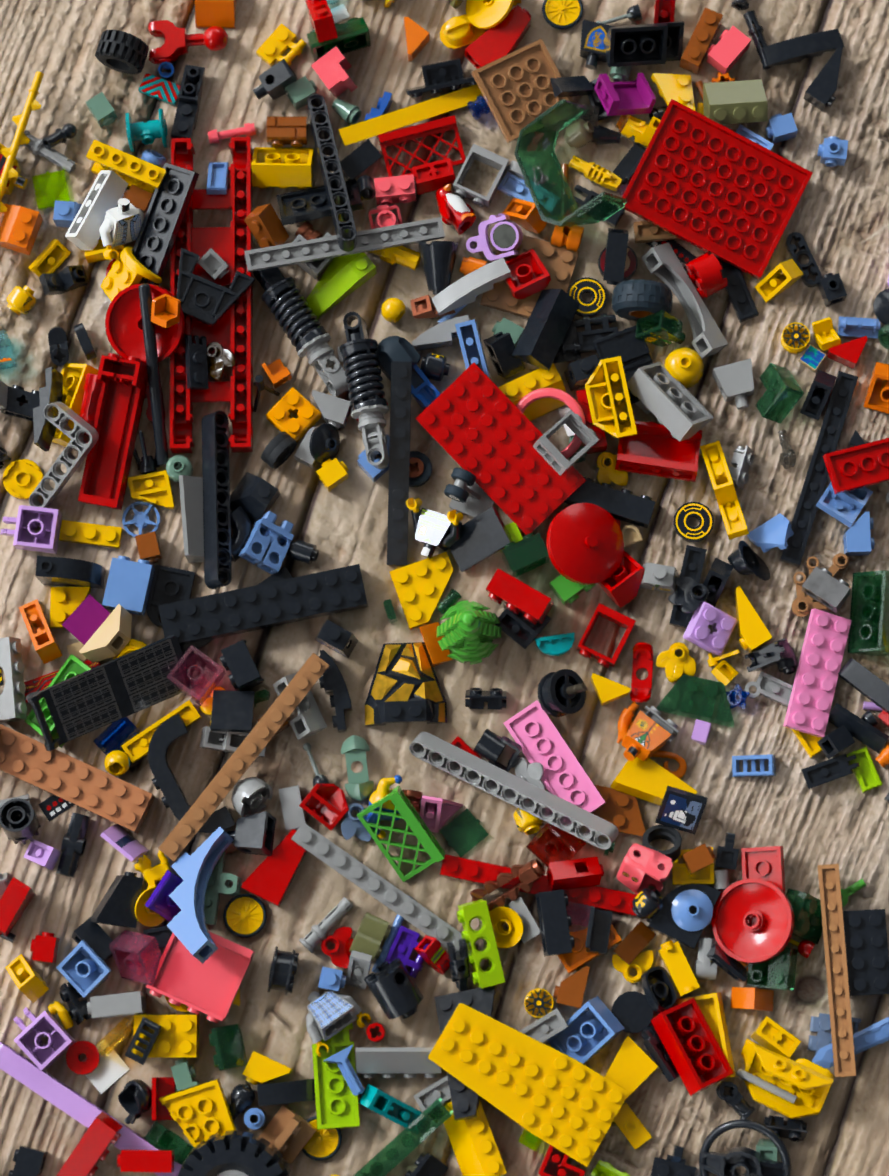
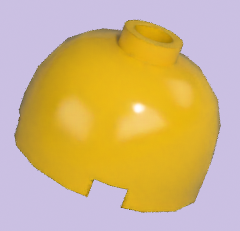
[664,347,704,388]

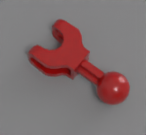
[148,20,228,64]

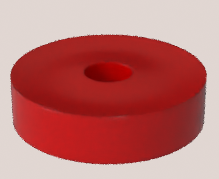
[66,1041,100,1075]

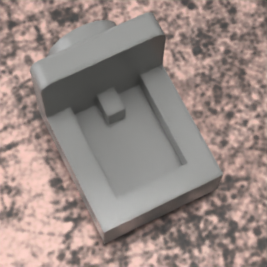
[198,248,229,279]

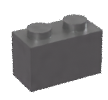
[802,566,850,613]

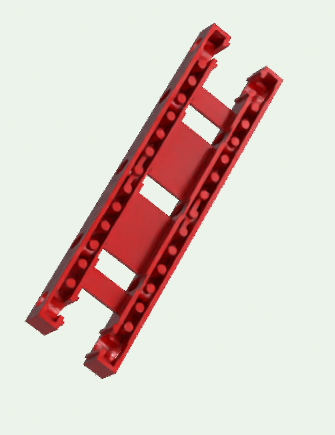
[170,137,253,454]

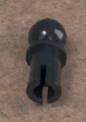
[42,123,77,150]

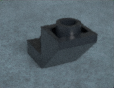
[39,265,89,295]

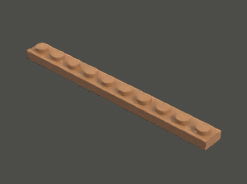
[818,864,856,1078]

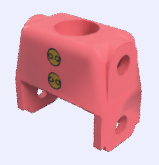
[617,843,673,895]

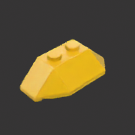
[585,356,637,438]

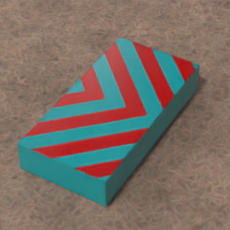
[138,73,180,106]

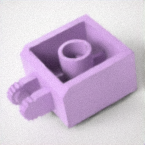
[1,505,62,554]
[13,1007,76,1071]

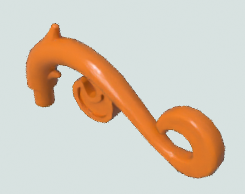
[617,701,687,779]

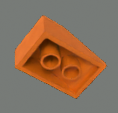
[0,203,43,255]

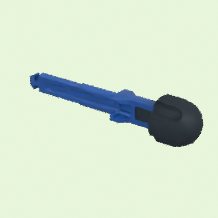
[375,336,440,411]

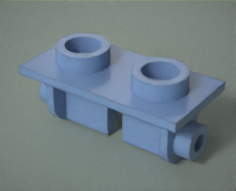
[838,316,880,339]

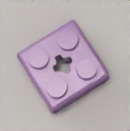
[683,602,737,655]

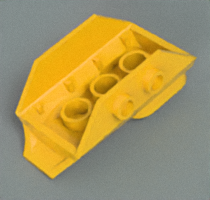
[741,1038,834,1119]

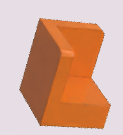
[151,294,181,328]
[261,359,292,389]

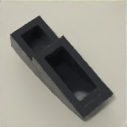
[257,1079,315,1106]

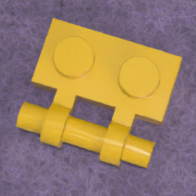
[256,23,307,66]

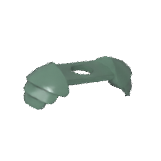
[341,735,374,801]

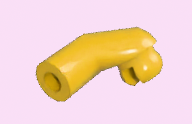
[48,1001,74,1029]

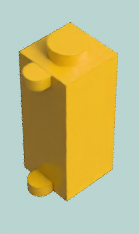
[658,940,700,997]

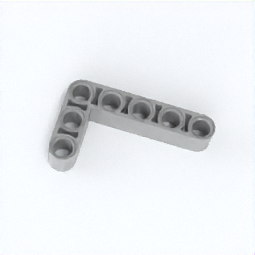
[29,401,99,508]

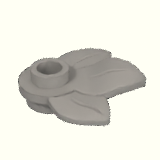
[514,757,545,790]

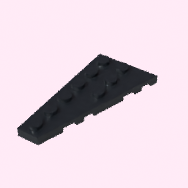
[434,985,497,1121]

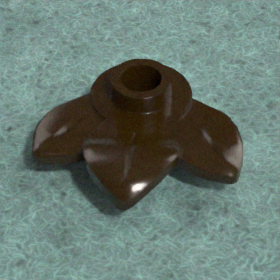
[207,342,236,381]

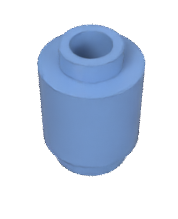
[244,1108,267,1129]

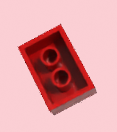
[486,568,554,625]

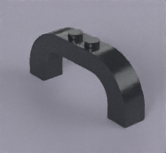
[148,714,236,833]

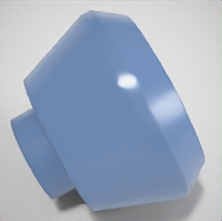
[142,149,167,168]

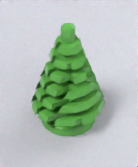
[437,600,501,665]

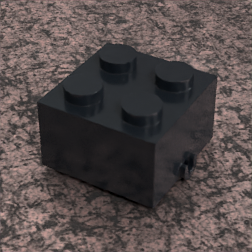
[220,640,265,691]

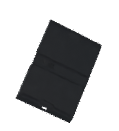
[593,324,653,404]

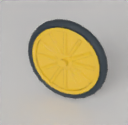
[542,0,583,29]
[223,894,267,938]
[302,1116,342,1161]

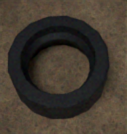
[642,825,682,862]

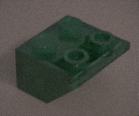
[786,888,823,945]
[747,947,798,992]
[209,1024,247,1071]

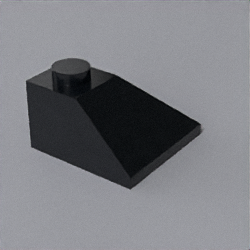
[230,472,280,525]

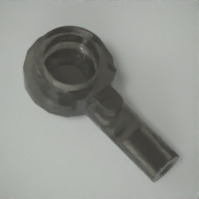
[778,430,796,469]

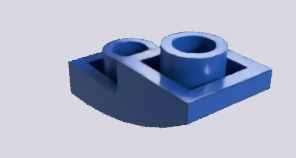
[364,91,393,121]

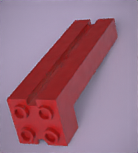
[78,353,148,510]

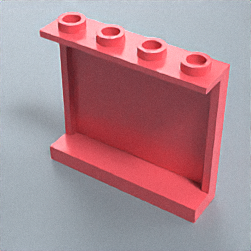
[146,931,255,1024]

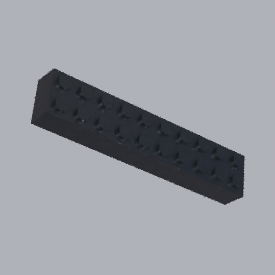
[158,564,368,646]

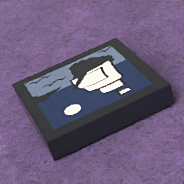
[655,786,707,835]

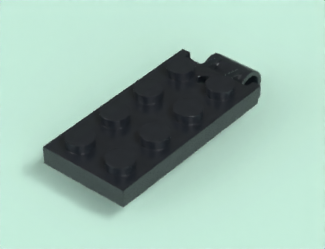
[276,175,375,225]

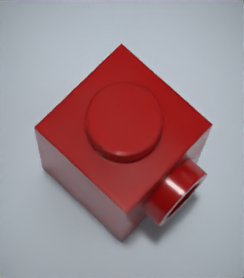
[30,932,60,964]

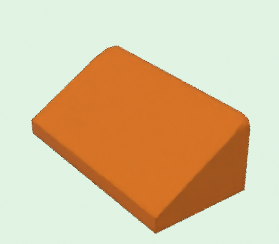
[419,622,453,667]

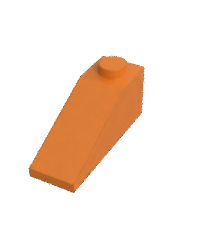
[19,599,63,664]

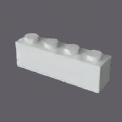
[65,170,128,250]

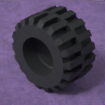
[95,30,149,74]

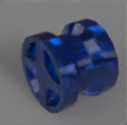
[467,95,490,120]

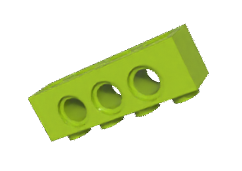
[457,899,505,989]

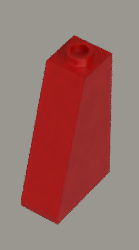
[465,5,531,69]
[241,829,307,907]

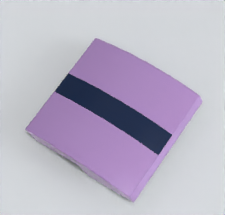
[100,824,149,863]

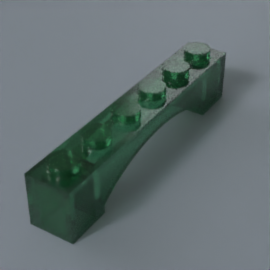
[353,1097,454,1176]

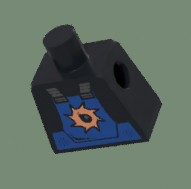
[315,620,358,658]

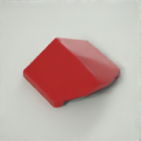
[299,783,349,831]

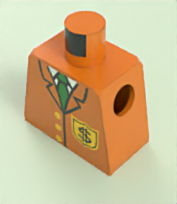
[621,710,672,761]

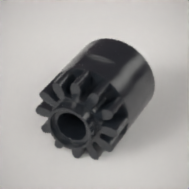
[0,798,41,845]

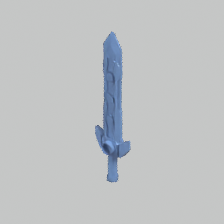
[812,1017,889,1069]

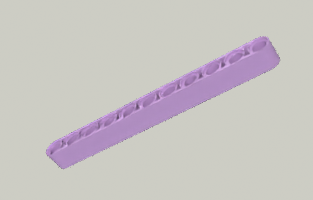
[0,1041,183,1176]

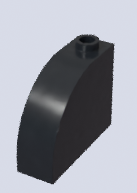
[35,556,105,589]
[646,884,721,949]

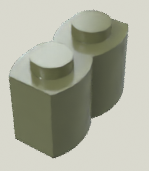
[348,912,391,962]

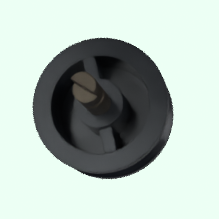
[538,669,588,717]

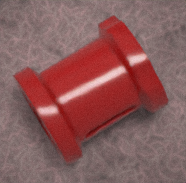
[366,1023,386,1042]

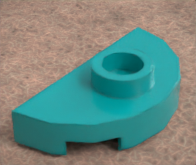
[534,632,575,656]

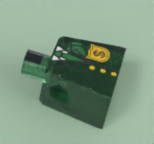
[635,310,685,347]

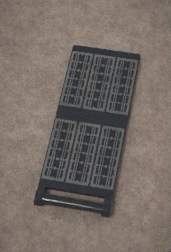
[26,634,194,751]

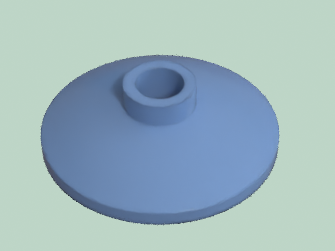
[671,889,713,932]

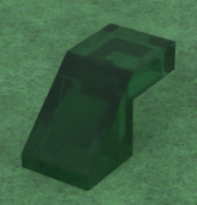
[144,1120,193,1165]

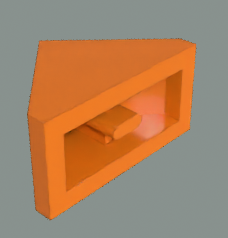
[404,17,430,61]
[731,987,774,1011]

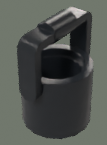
[473,729,522,772]

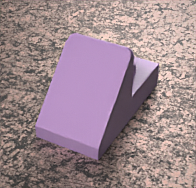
[24,839,61,870]

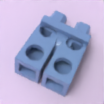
[238,511,294,575]

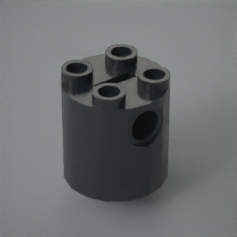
[364,958,424,1019]

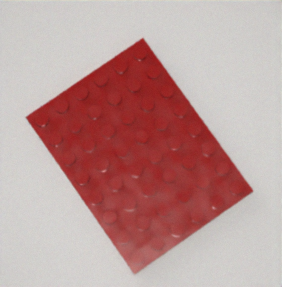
[618,99,813,279]

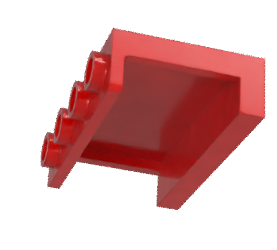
[615,419,703,482]

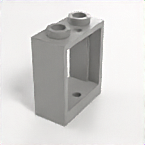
[453,144,509,207]
[533,410,599,476]
[87,991,147,1019]

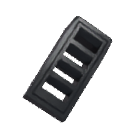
[125,1017,163,1065]

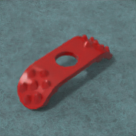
[630,642,654,703]

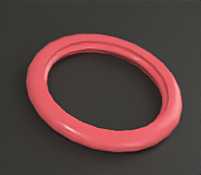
[516,388,586,459]

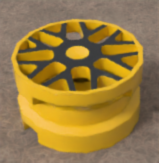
[780,322,810,354]
[524,988,553,1018]

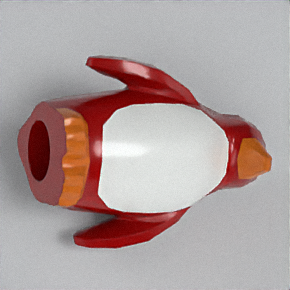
[436,184,476,235]

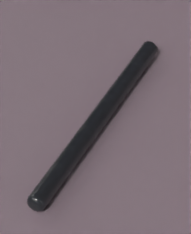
[138,283,169,465]

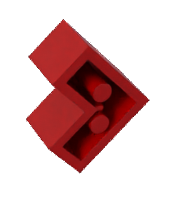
[538,1145,586,1176]

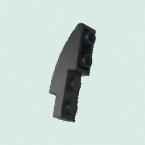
[171,65,205,139]
[318,650,353,733]

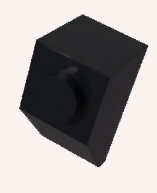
[800,369,837,420]
[698,558,734,607]

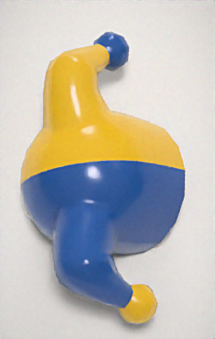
[366,775,402,839]

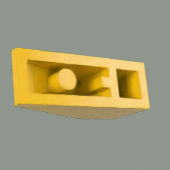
[734,586,773,653]

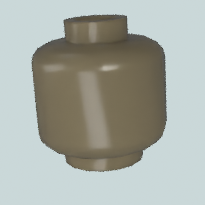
[564,119,594,149]

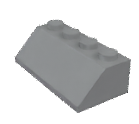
[627,361,714,442]
[179,475,204,563]
[356,1047,441,1078]

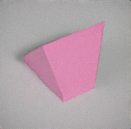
[420,796,463,833]

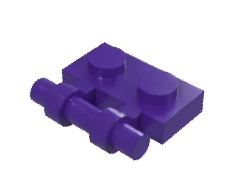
[384,925,429,978]

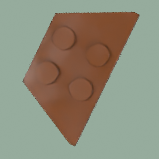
[592,785,646,837]

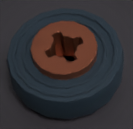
[409,451,432,487]

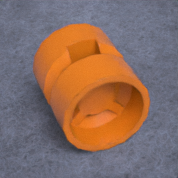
[550,220,584,252]

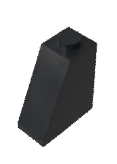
[603,228,628,285]
[90,872,143,928]

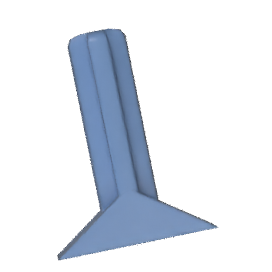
[323,1044,364,1096]

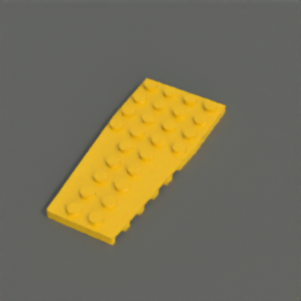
[428,1003,629,1167]

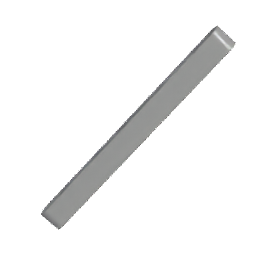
[409,732,619,849]

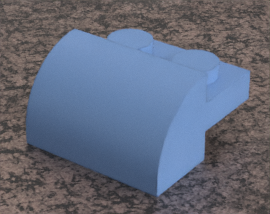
[816,482,873,528]

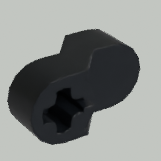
[48,326,69,366]

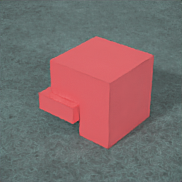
[311,46,358,97]

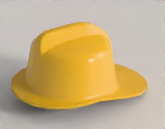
[440,14,486,49]

